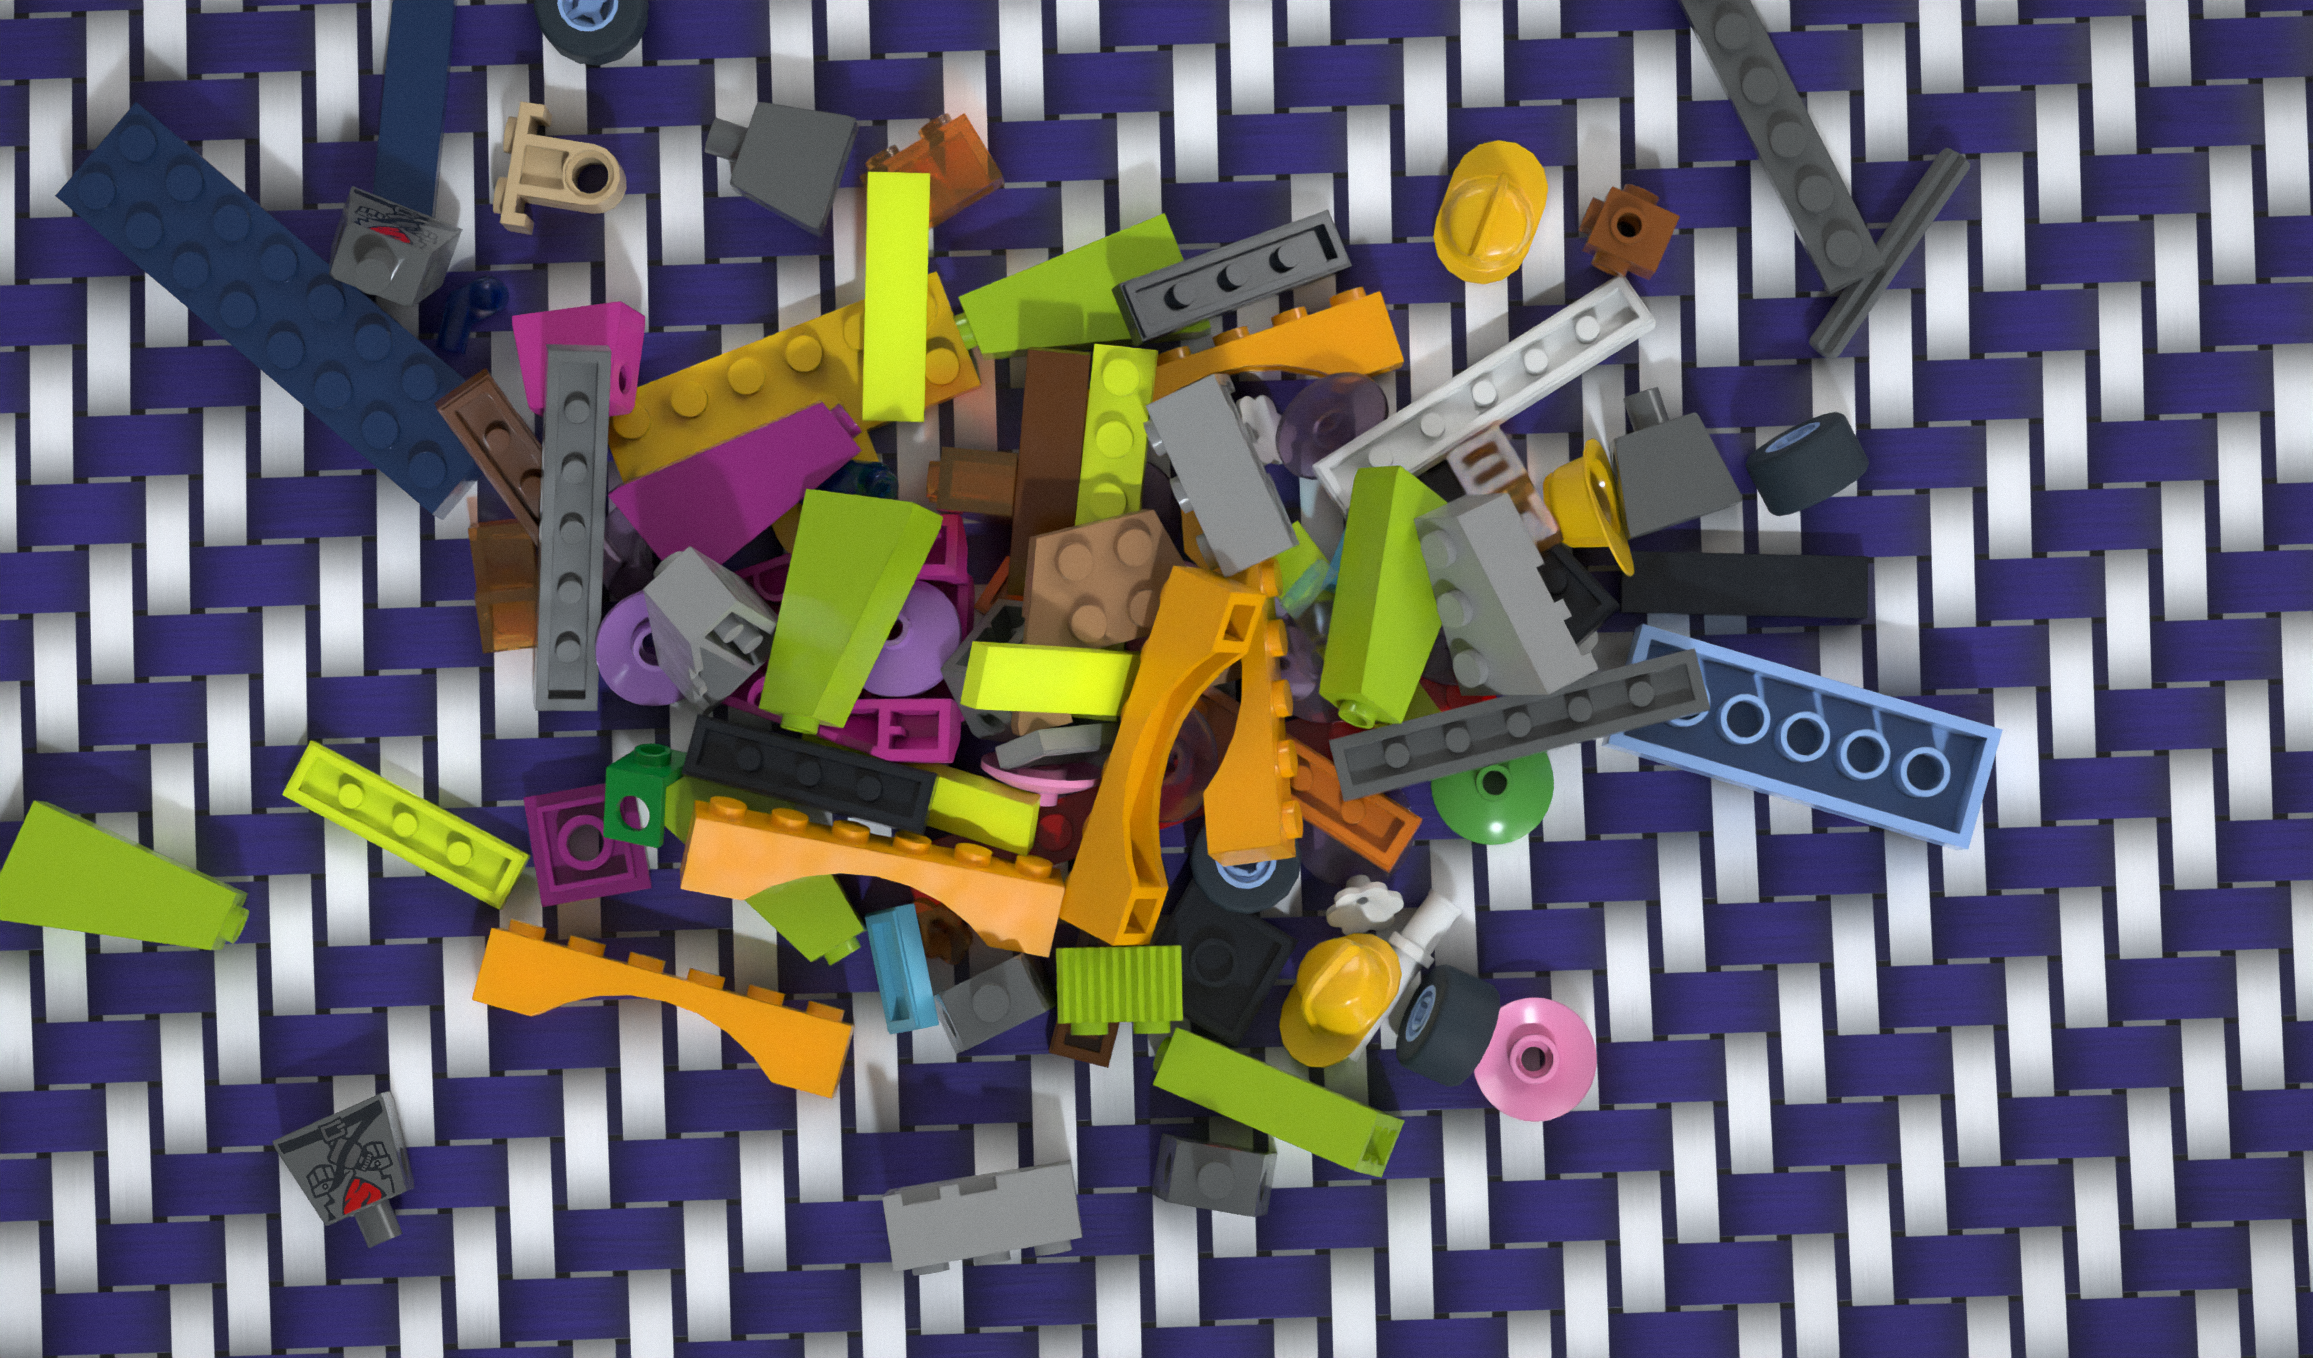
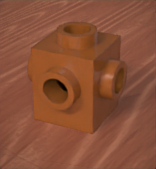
[1578,184,1680,280]

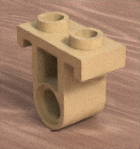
[493,101,627,235]

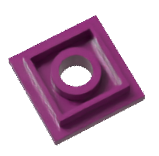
[523,783,653,907]

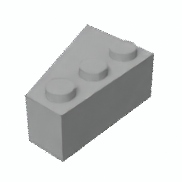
[1143,374,1299,578]
[1414,493,1599,696]
[643,546,779,716]

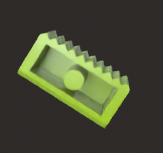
[1056,945,1183,1035]

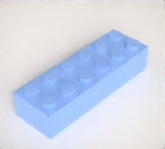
[1601,624,2002,850]

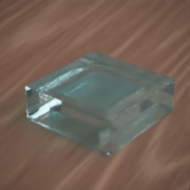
[1280,557,1338,620]

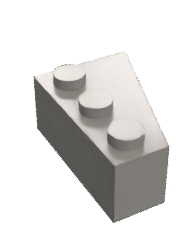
[882,1160,1083,1276]

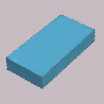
[865,903,939,1034]

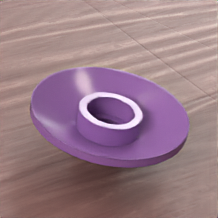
[863,580,962,699]
[595,590,686,706]

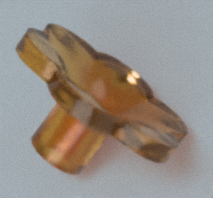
[913,897,973,965]

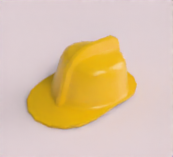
[1433,140,1548,284]
[1543,438,1634,577]
[1279,933,1402,1068]

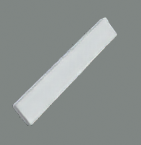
[1312,276,1656,521]

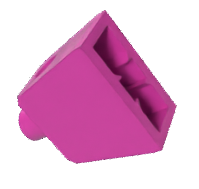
[512,301,645,417]

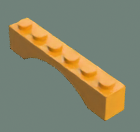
[1080,287,1404,474]
[1181,509,1303,867]
[1058,565,1267,946]
[680,796,1065,958]
[472,919,855,1099]

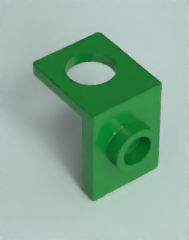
[603,743,687,848]

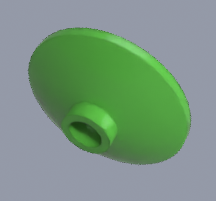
[1431,752,1554,845]

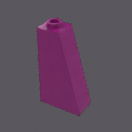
[608,400,862,565]

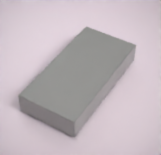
[995,722,1121,770]

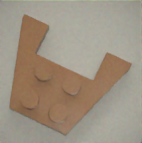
[1011,508,1242,736]

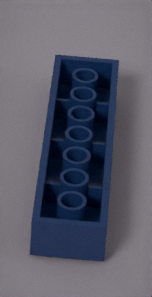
[55,102,483,520]

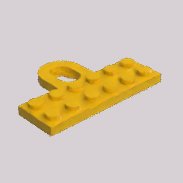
[608,271,982,554]

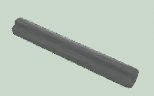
[1809,148,1970,360]

